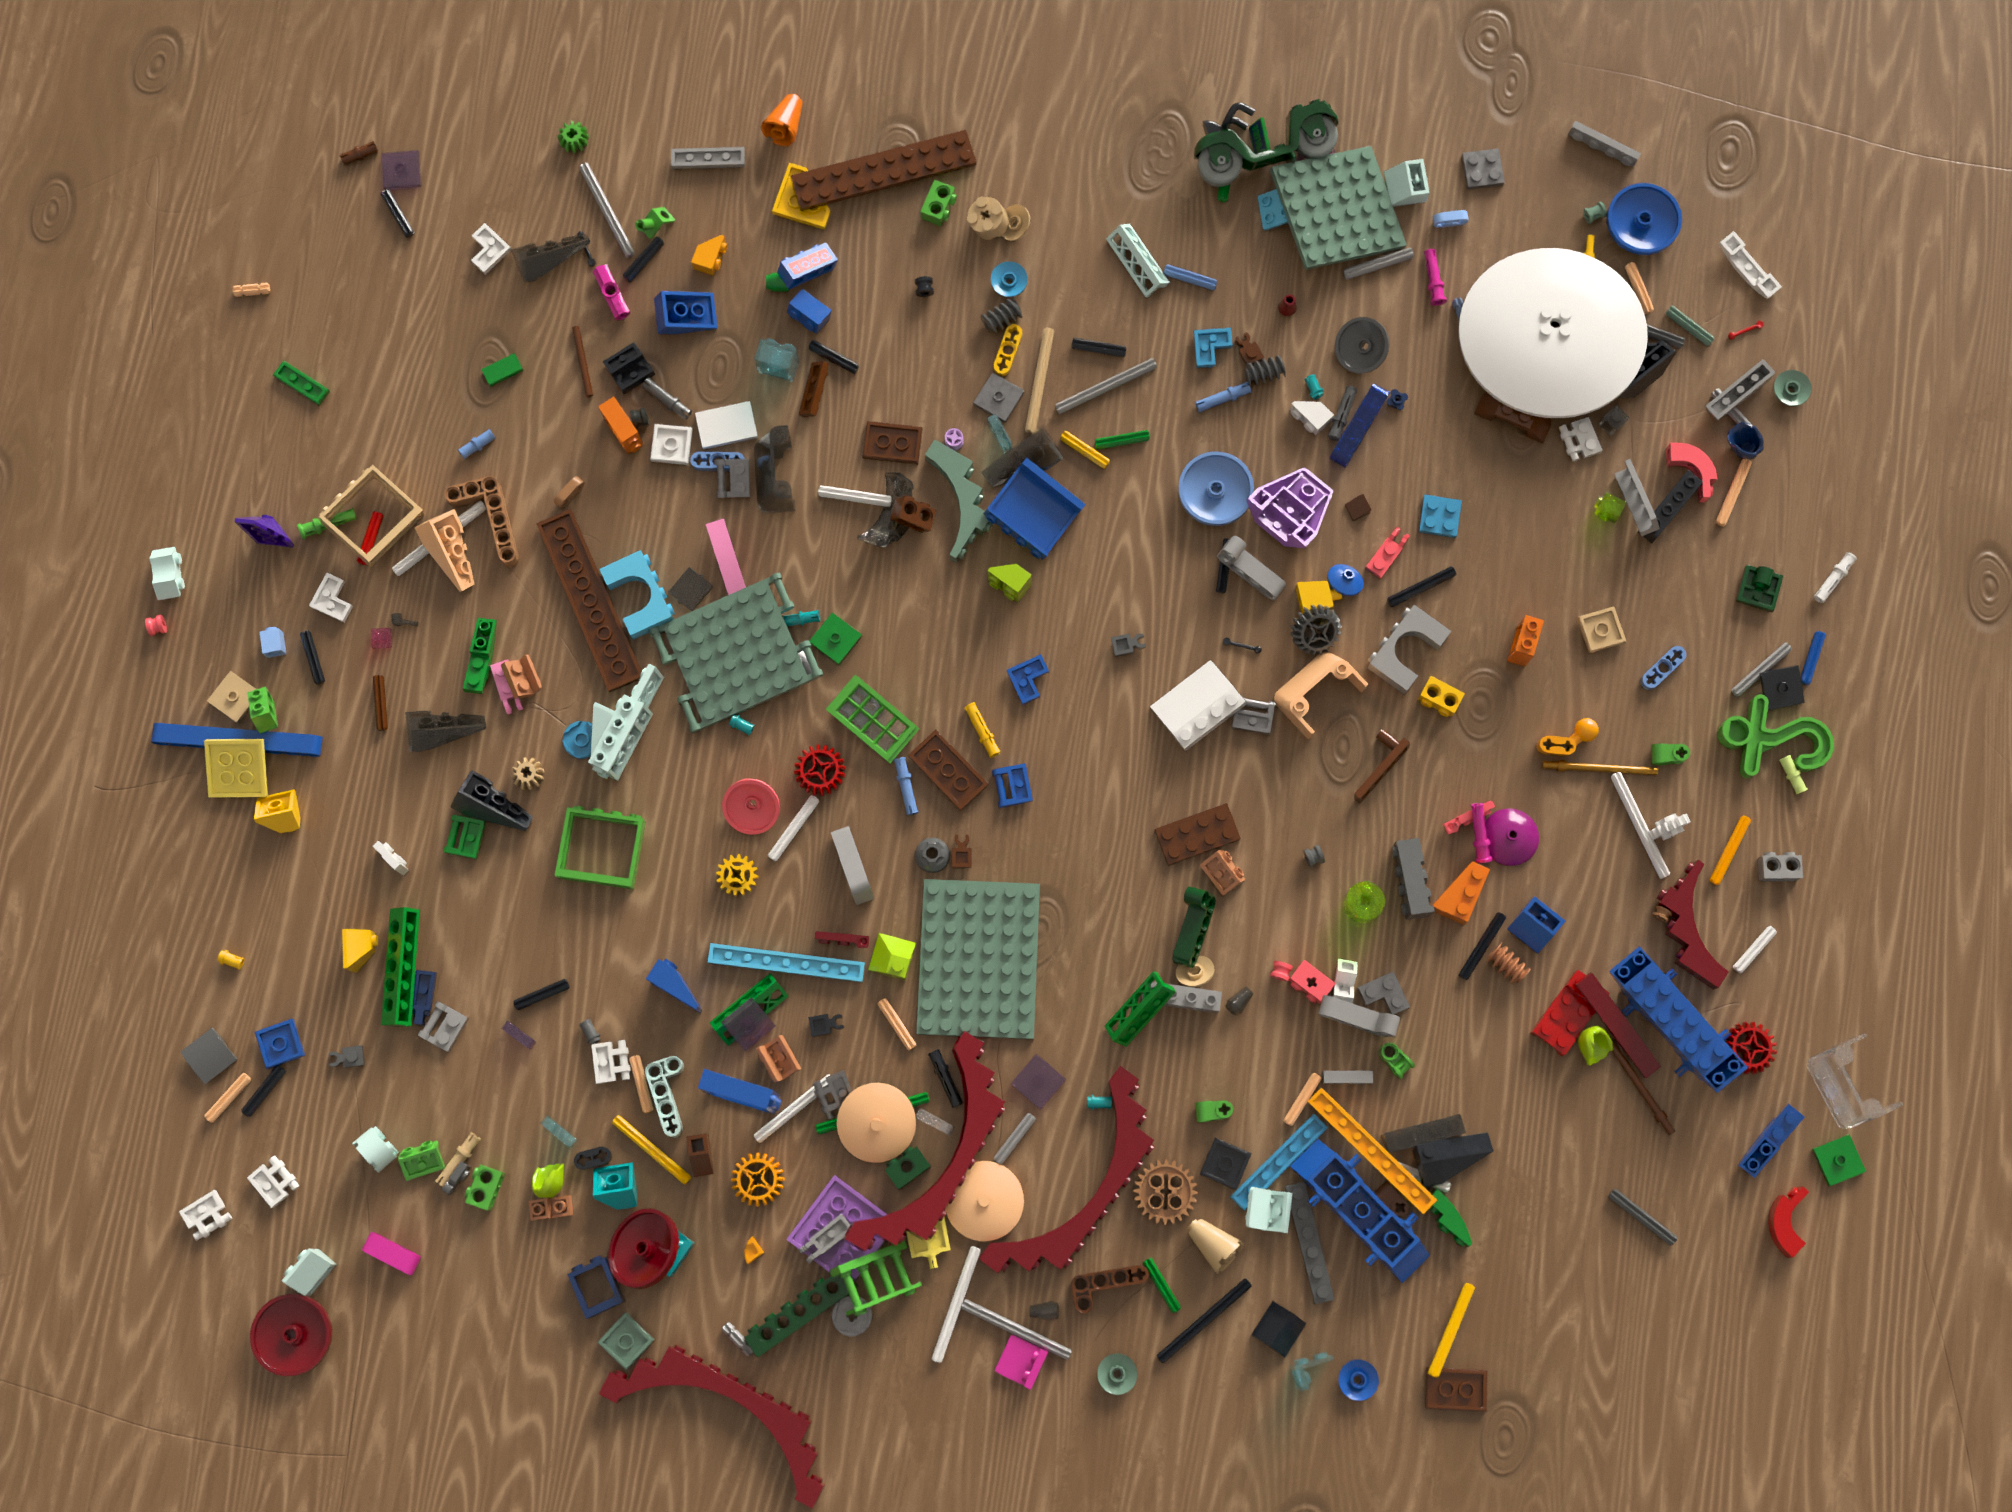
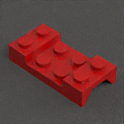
[1530,970,1610,1057]

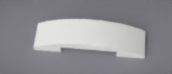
[1719,231,1782,299]

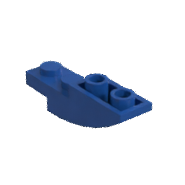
[1738,1103,1805,1178]

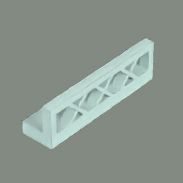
[1106,224,1170,297]

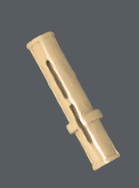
[435,1132,481,1187]

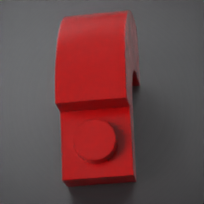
[1768,1186,1809,1258]

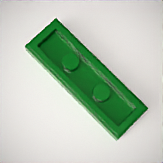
[273,360,330,406]

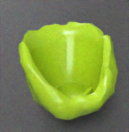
[1578,1026,1613,1066]
[532,1164,564,1198]

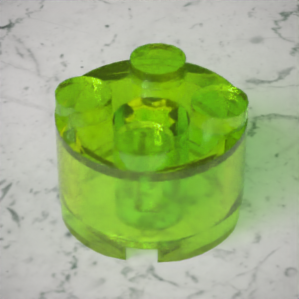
[1344,881,1386,923]

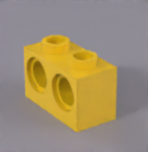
[1418,676,1465,717]

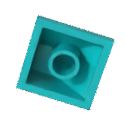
[593,1162,637,1210]

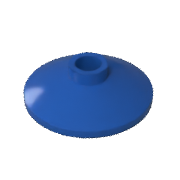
[1327,564,1364,596]
[1338,1359,1379,1401]

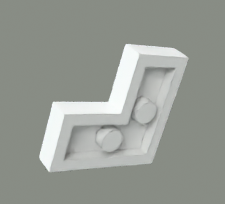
[471,223,512,275]
[309,573,353,623]
[373,841,409,876]

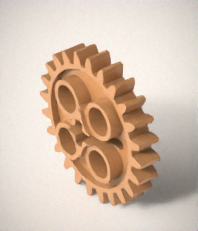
[1133,1159,1198,1225]

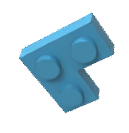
[1193,328,1233,368]

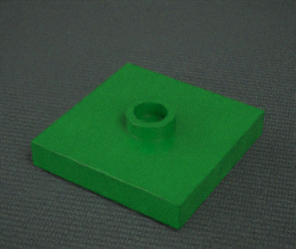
[810,612,862,665]
[1812,1134,1866,1186]

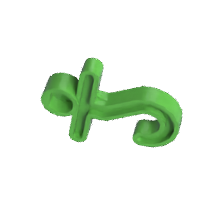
[1717,694,1834,779]

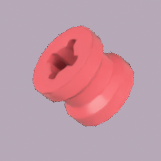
[145,615,167,637]
[1270,961,1293,982]

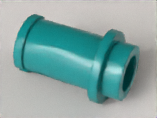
[1304,374,1324,400]
[729,715,755,735]
[1087,1095,1112,1110]

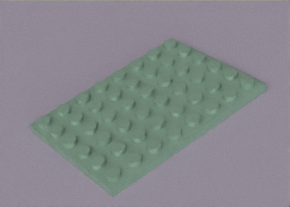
[917,879,1040,1039]

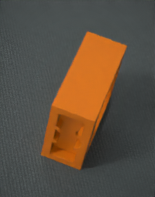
[598,397,643,454]
[1507,615,1544,667]

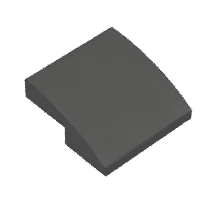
[180,1027,237,1084]

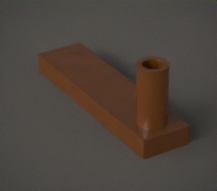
[1354,729,1410,804]

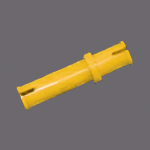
[964,702,1001,758]

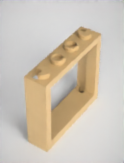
[319,465,424,567]

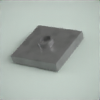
[973,372,1024,423]

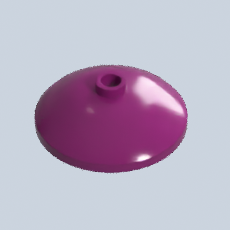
[1485,808,1539,866]

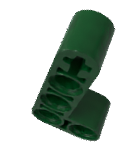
[1172,886,1216,968]

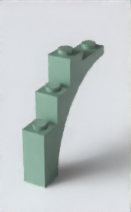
[925,440,993,563]

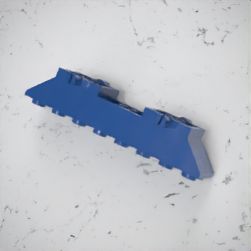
[1609,946,1748,1093]
[1290,1139,1430,1283]

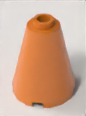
[761,94,803,146]

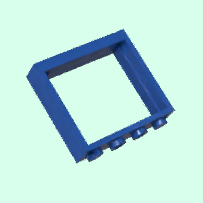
[698,1069,782,1114]

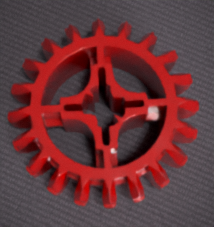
[794,744,846,796]
[1725,1021,1777,1075]

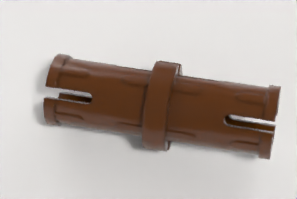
[339,141,378,166]

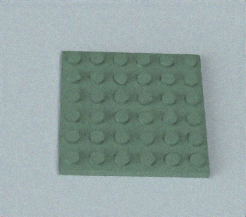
[1270,146,1407,270]

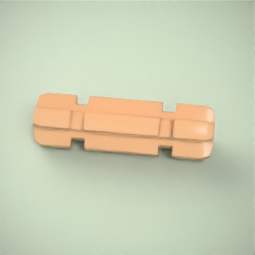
[233,283,270,297]

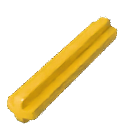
[1060,431,1110,469]

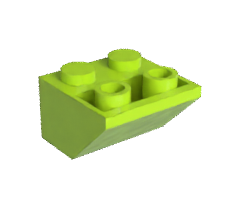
[987,564,1032,602]

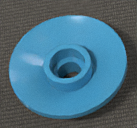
[991,261,1028,297]

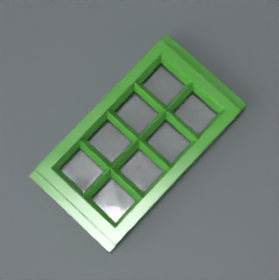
[825,675,919,764]

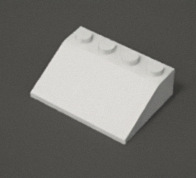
[1150,660,1246,751]

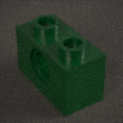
[885,1146,931,1190]

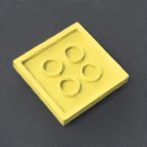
[204,739,268,797]

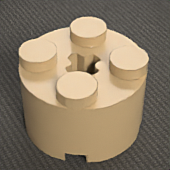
[967,196,1009,240]

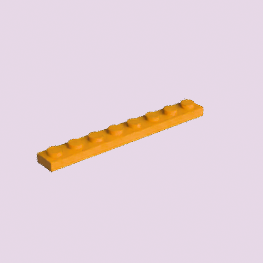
[1308,1087,1437,1215]

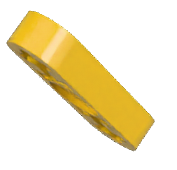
[994,324,1022,377]

